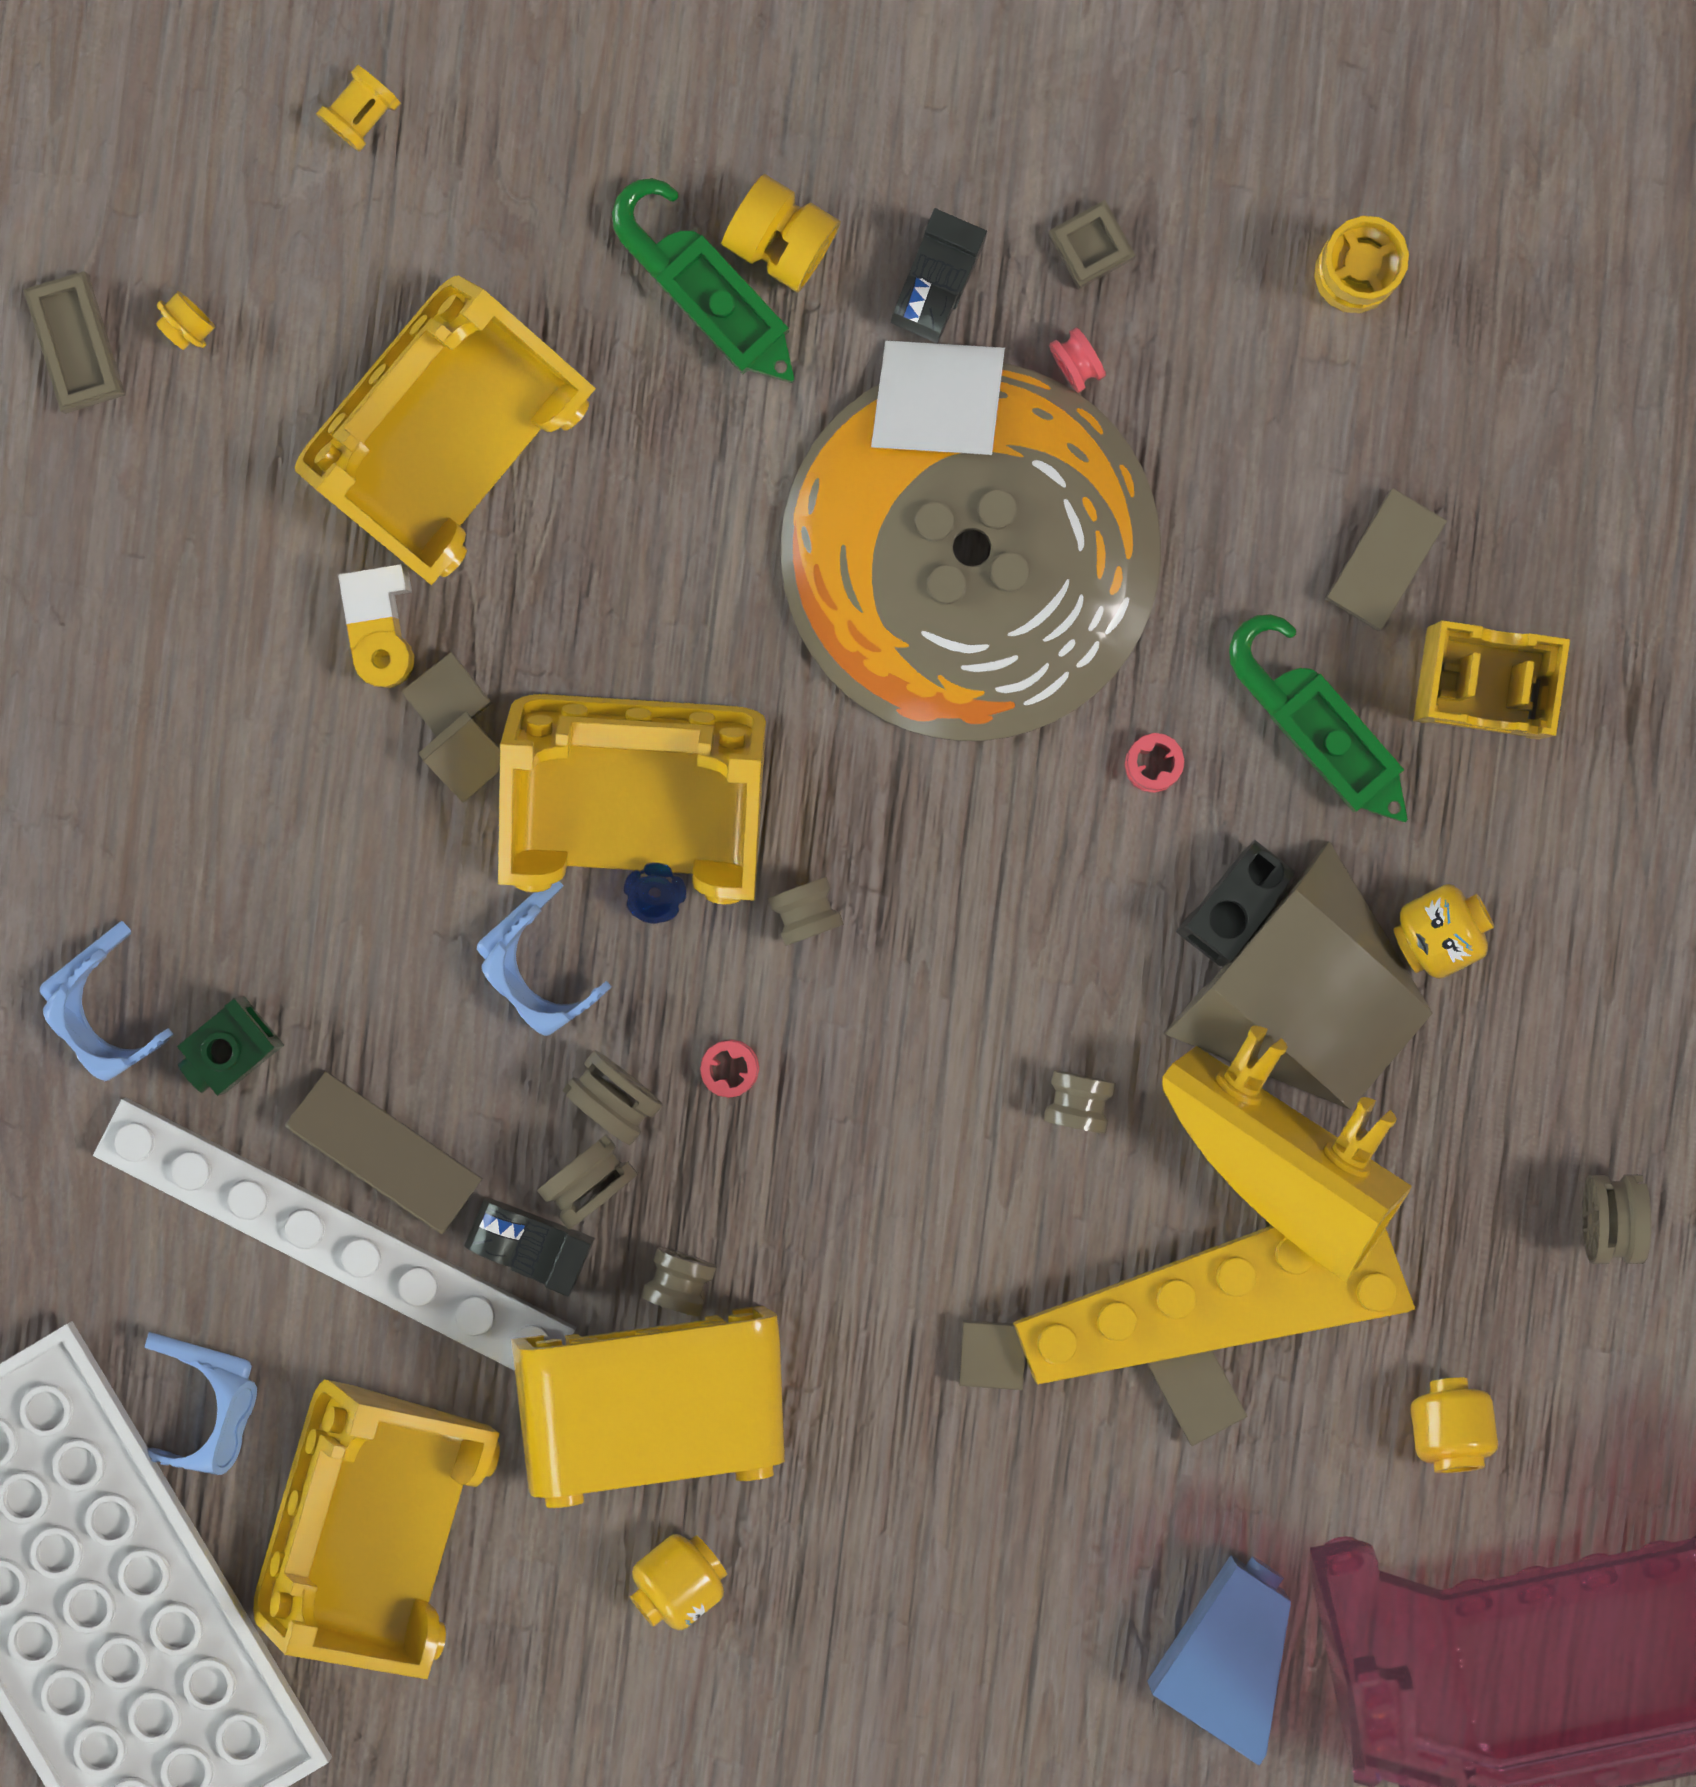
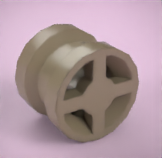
[768,877,844,946]
[1044,1070,1116,1133]
[641,1247,717,1316]

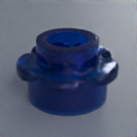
[624,862,686,924]

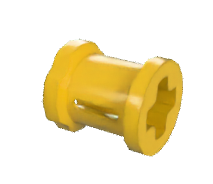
[316,65,401,152]

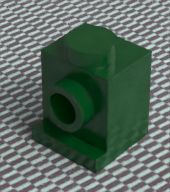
[177,996,284,1096]

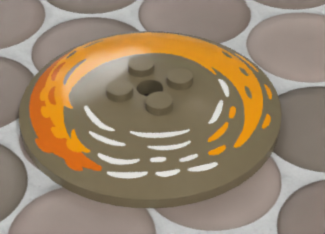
[781,363,1161,741]

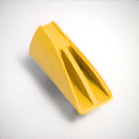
[1162,1025,1412,1282]

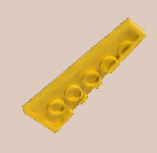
[1013,1225,1415,1385]

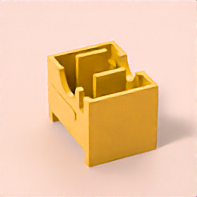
[1413,621,1570,740]

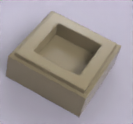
[1048,200,1136,290]
[401,652,492,737]
[418,711,500,803]
[959,1320,1025,1390]

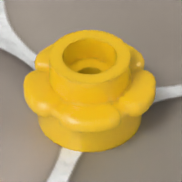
[156,291,215,350]

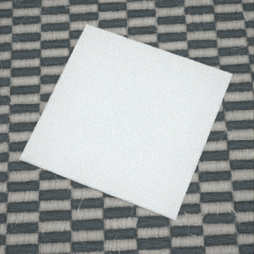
[871,341,1005,455]

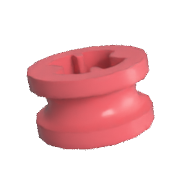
[1049,327,1106,393]
[1125,733,1185,793]
[700,1039,760,1098]

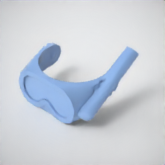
[477,881,612,1036]
[40,921,174,1081]
[144,1332,257,1475]

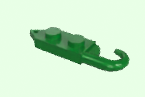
[612,178,794,383]
[1229,614,1408,822]

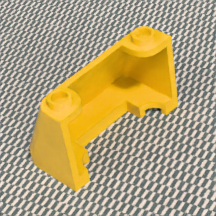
[294,276,596,585]
[498,694,766,904]
[511,1305,785,1508]
[253,1379,500,1680]

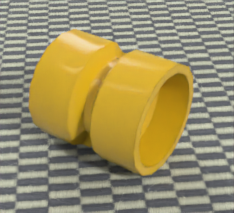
[721,174,841,293]
[1314,216,1409,313]

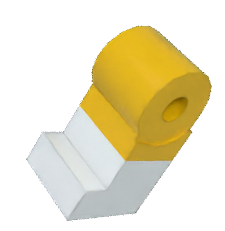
[338,564,414,688]

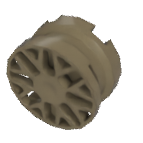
[562,1050,663,1145]
[537,1134,638,1230]
[1582,1174,1651,1264]

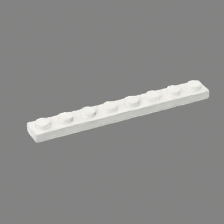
[93,1098,577,1371]

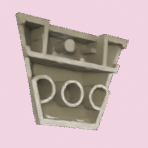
[1163,841,1433,1109]

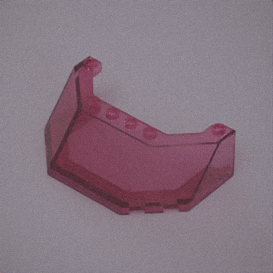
[1310,1536,1696,1787]

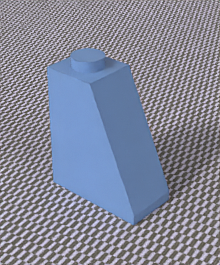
[1147,1555,1291,1766]

